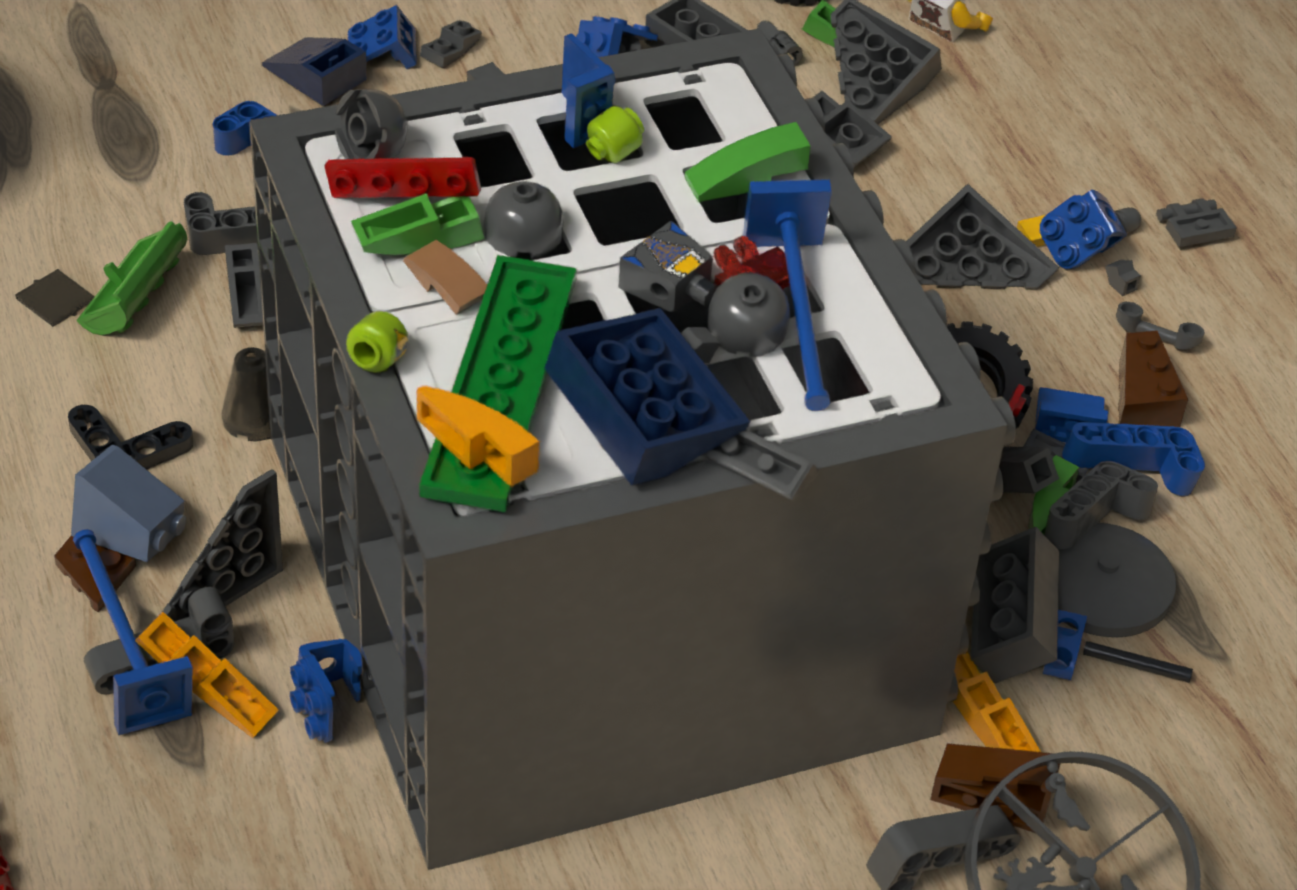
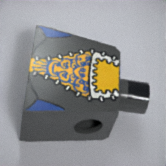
[618,221,719,312]

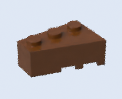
[1118,330,1188,427]
[930,743,1061,833]

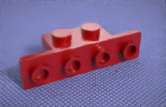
[324,157,481,198]

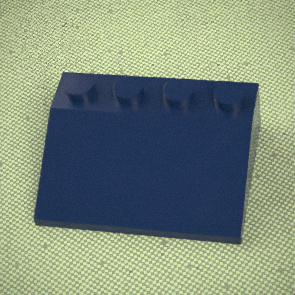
[544,308,751,486]

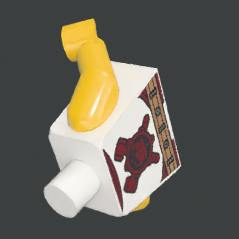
[907,0,993,42]

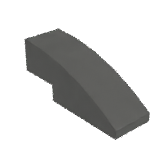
[225,243,263,328]

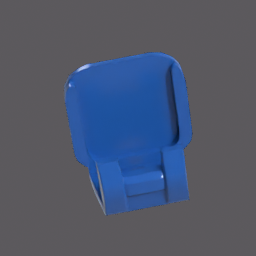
[1040,189,1128,269]
[290,639,362,743]

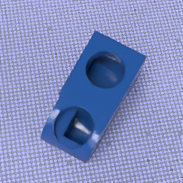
[1042,609,1087,680]

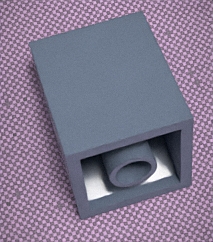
[71,445,186,562]

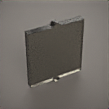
[15,269,95,327]

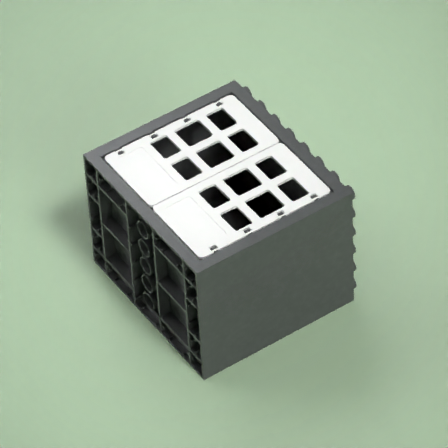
[249,28,1016,870]

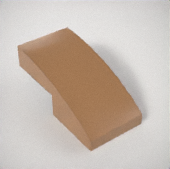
[403,240,487,315]

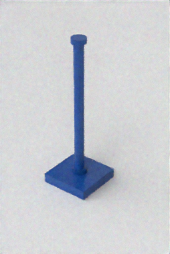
[743,180,832,411]
[73,529,193,735]

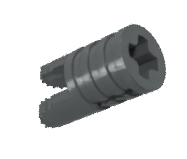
[757,20,803,66]

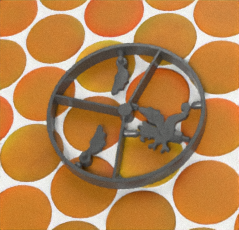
[965,752,1201,890]

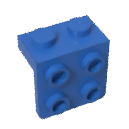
[576,16,658,57]

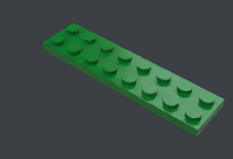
[419,255,577,512]

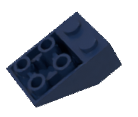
[262,37,367,106]

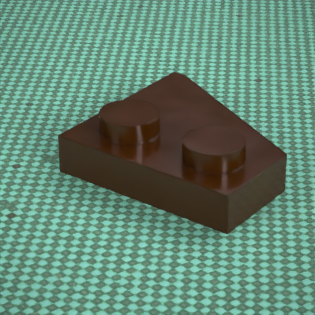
[54,536,136,612]

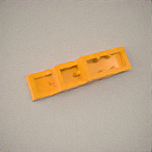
[134,612,279,738]
[953,652,1041,752]

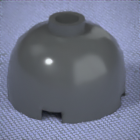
[335,89,408,159]
[484,181,564,258]
[708,273,790,357]

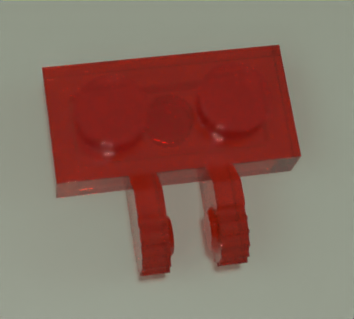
[713,235,790,289]

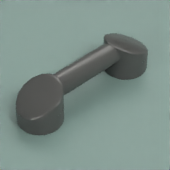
[1116,301,1205,349]

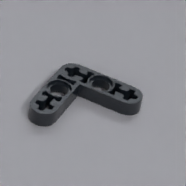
[68,404,193,469]

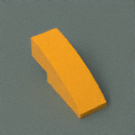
[416,385,540,487]

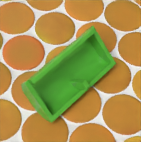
[76,221,188,335]

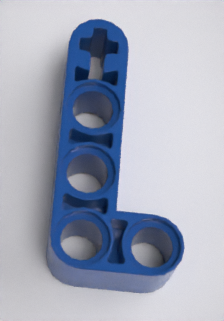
[212,101,276,156]
[1062,422,1205,496]

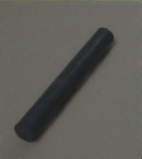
[1083,641,1193,682]

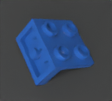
[348,5,417,69]
[562,33,616,148]
[1035,387,1108,443]

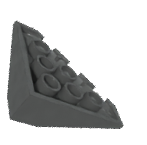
[830,0,942,125]
[906,184,1059,290]
[162,469,283,622]

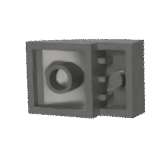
[812,91,892,168]

